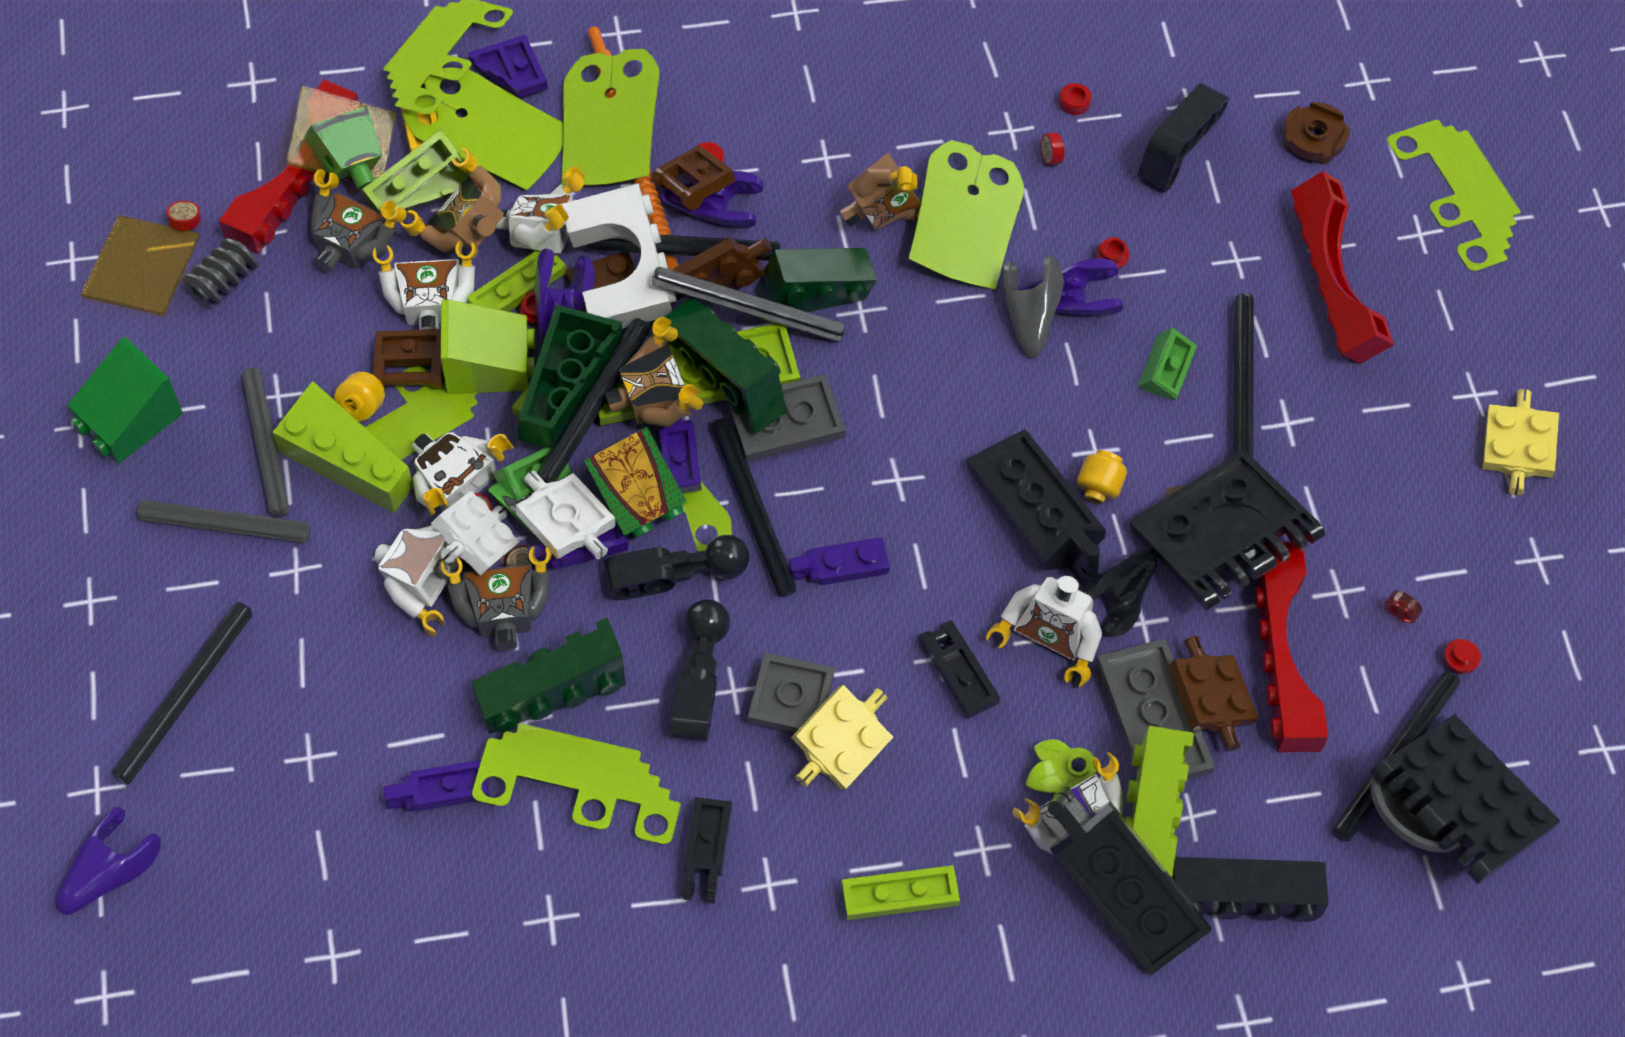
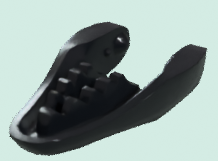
[1083,549,1157,637]

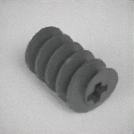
[182,238,259,309]

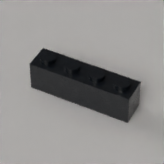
[1172,857,1328,922]

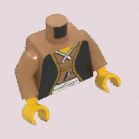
[400,148,504,253]
[605,317,703,427]

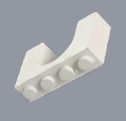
[561,183,677,329]

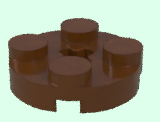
[1283,102,1350,164]

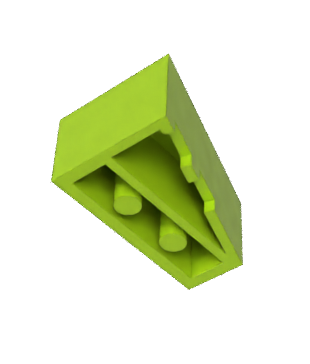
[361,130,471,214]

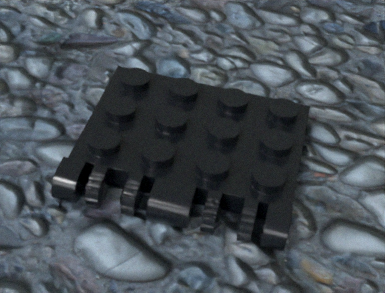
[1130,449,1325,611]
[1370,714,1560,885]

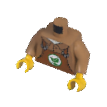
[840,153,921,229]

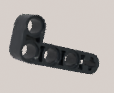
[1137,83,1230,192]

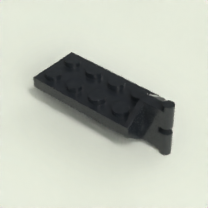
[967,429,1106,588]
[1048,786,1212,976]

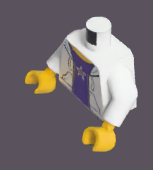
[1012,752,1123,855]

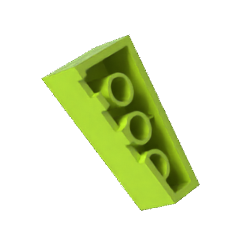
[272,381,414,513]
[1124,726,1194,877]

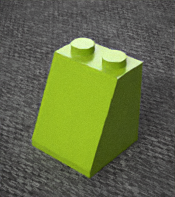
[441,299,535,394]

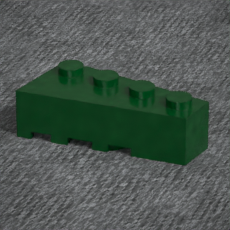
[664,298,787,435]
[517,305,622,448]
[471,617,626,734]

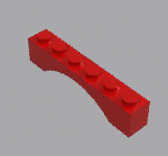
[219,79,360,254]
[1291,171,1394,364]
[1254,542,1328,753]

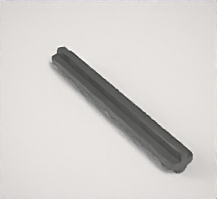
[242,367,290,517]
[137,500,310,543]

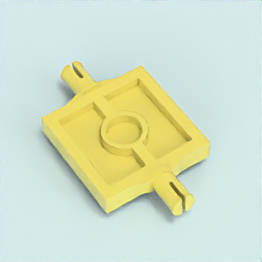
[1482,389,1559,495]
[791,685,893,790]

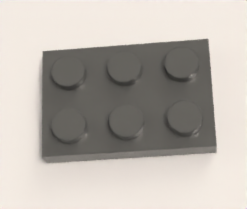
[727,374,845,462]

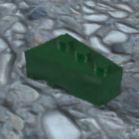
[754,248,877,322]

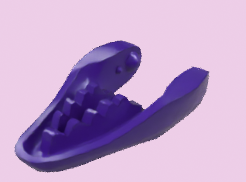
[661,171,764,228]
[534,248,594,346]
[1020,258,1124,317]
[55,807,161,915]

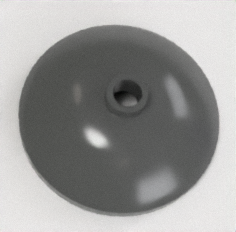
[1371,775,1462,852]

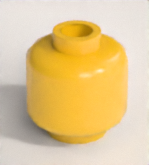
[334,372,385,422]
[1077,450,1127,504]

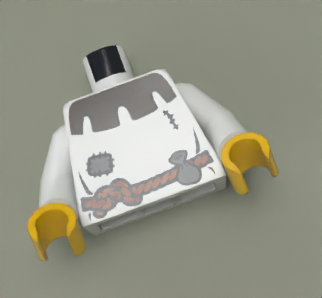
[412,432,514,515]

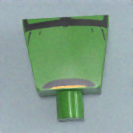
[304,106,382,190]

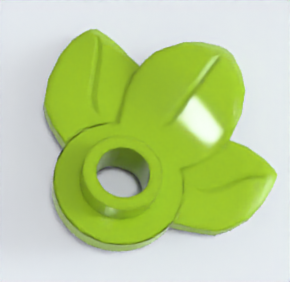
[1026,739,1096,796]

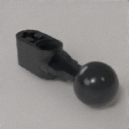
[604,535,750,600]
[670,599,730,742]

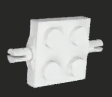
[516,471,615,559]
[431,491,519,576]

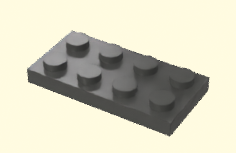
[1096,639,1215,779]

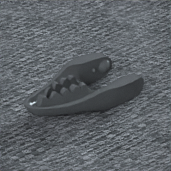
[1004,255,1064,358]

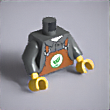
[311,169,407,273]
[440,546,552,651]

